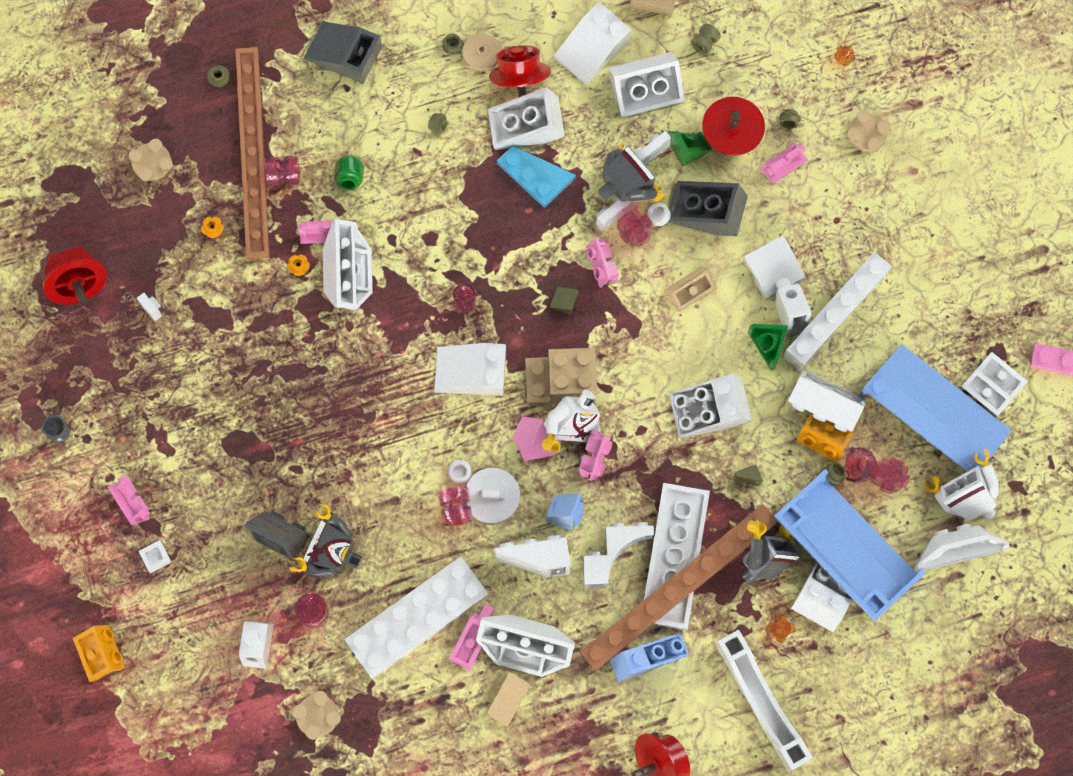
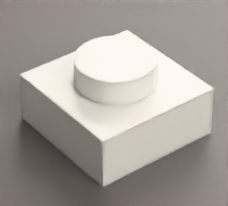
[137,293,162,321]
[139,540,172,573]

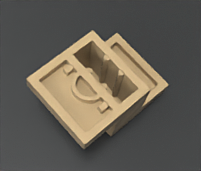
[525,348,597,405]

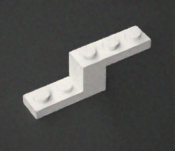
[596,131,671,232]

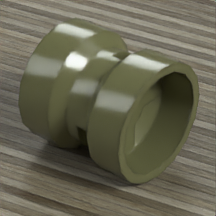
[690,23,721,55]

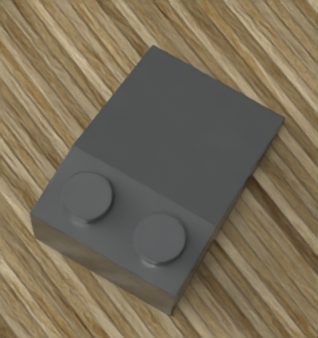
[668,181,748,236]
[244,511,309,561]

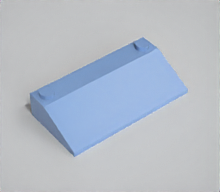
[859,344,1012,472]
[774,469,926,622]

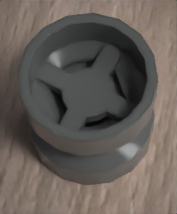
[42,415,71,443]

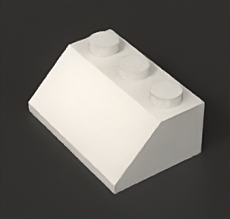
[608,52,685,118]
[788,370,866,432]

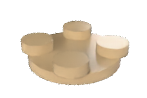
[462,34,502,73]
[847,110,891,152]
[129,139,173,182]
[293,691,341,740]

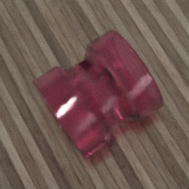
[453,284,476,312]

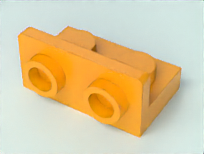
[797,412,855,462]
[73,625,125,682]

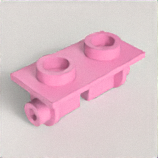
[759,143,808,185]
[299,220,333,244]
[586,237,619,288]
[578,430,612,481]
[108,476,150,526]

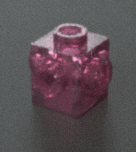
[617,207,652,248]
[870,457,910,494]

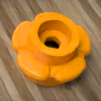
[201,217,224,238]
[287,254,310,276]

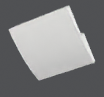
[743,236,805,300]
[961,352,1028,416]

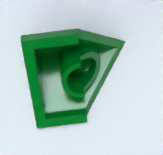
[661,130,713,166]
[747,324,788,371]

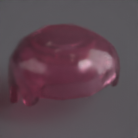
[844,447,878,483]

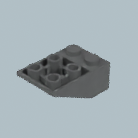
[304,21,382,84]

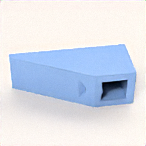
[546,494,585,531]
[610,633,689,682]

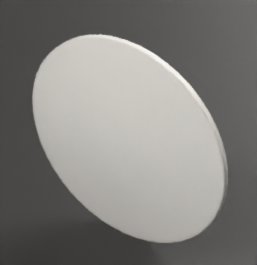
[464,468,520,523]

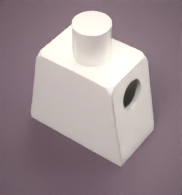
[775,278,811,337]
[239,621,274,669]

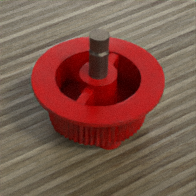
[43,247,107,305]

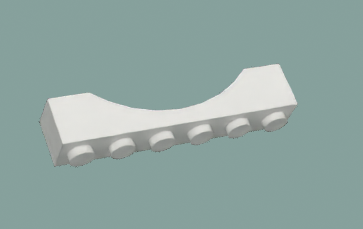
[783,252,892,372]
[716,630,813,773]

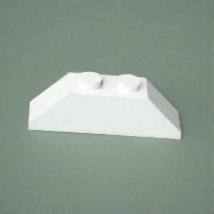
[323,219,373,310]
[913,524,1010,573]
[476,614,575,677]

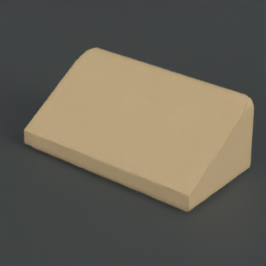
[629,0,675,16]
[664,267,717,312]
[486,671,531,727]

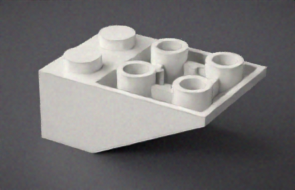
[669,373,752,438]
[495,535,571,578]
[791,562,852,632]

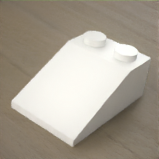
[554,2,632,85]
[488,87,565,150]
[434,343,506,396]

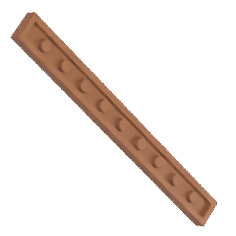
[236,47,270,260]
[580,504,778,671]

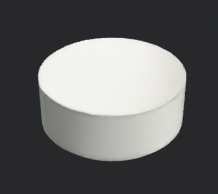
[647,203,671,226]
[448,460,472,485]

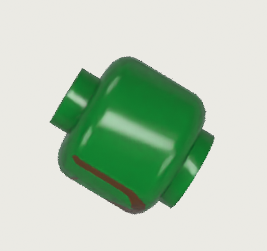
[334,155,364,190]

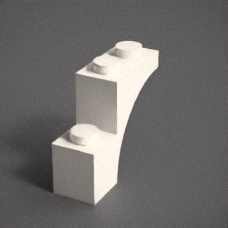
[583,522,654,588]

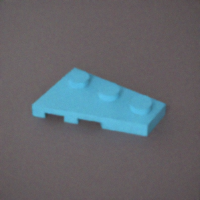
[497,146,576,208]

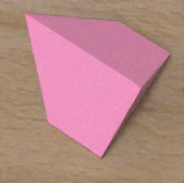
[513,416,562,461]

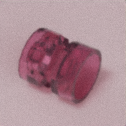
[265,156,300,186]
[438,486,473,526]
[295,593,329,629]

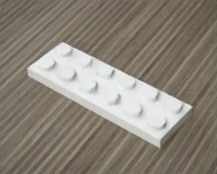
[644,483,710,630]
[344,556,489,679]

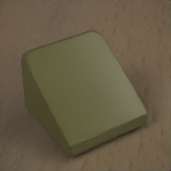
[549,287,579,315]
[733,465,763,486]

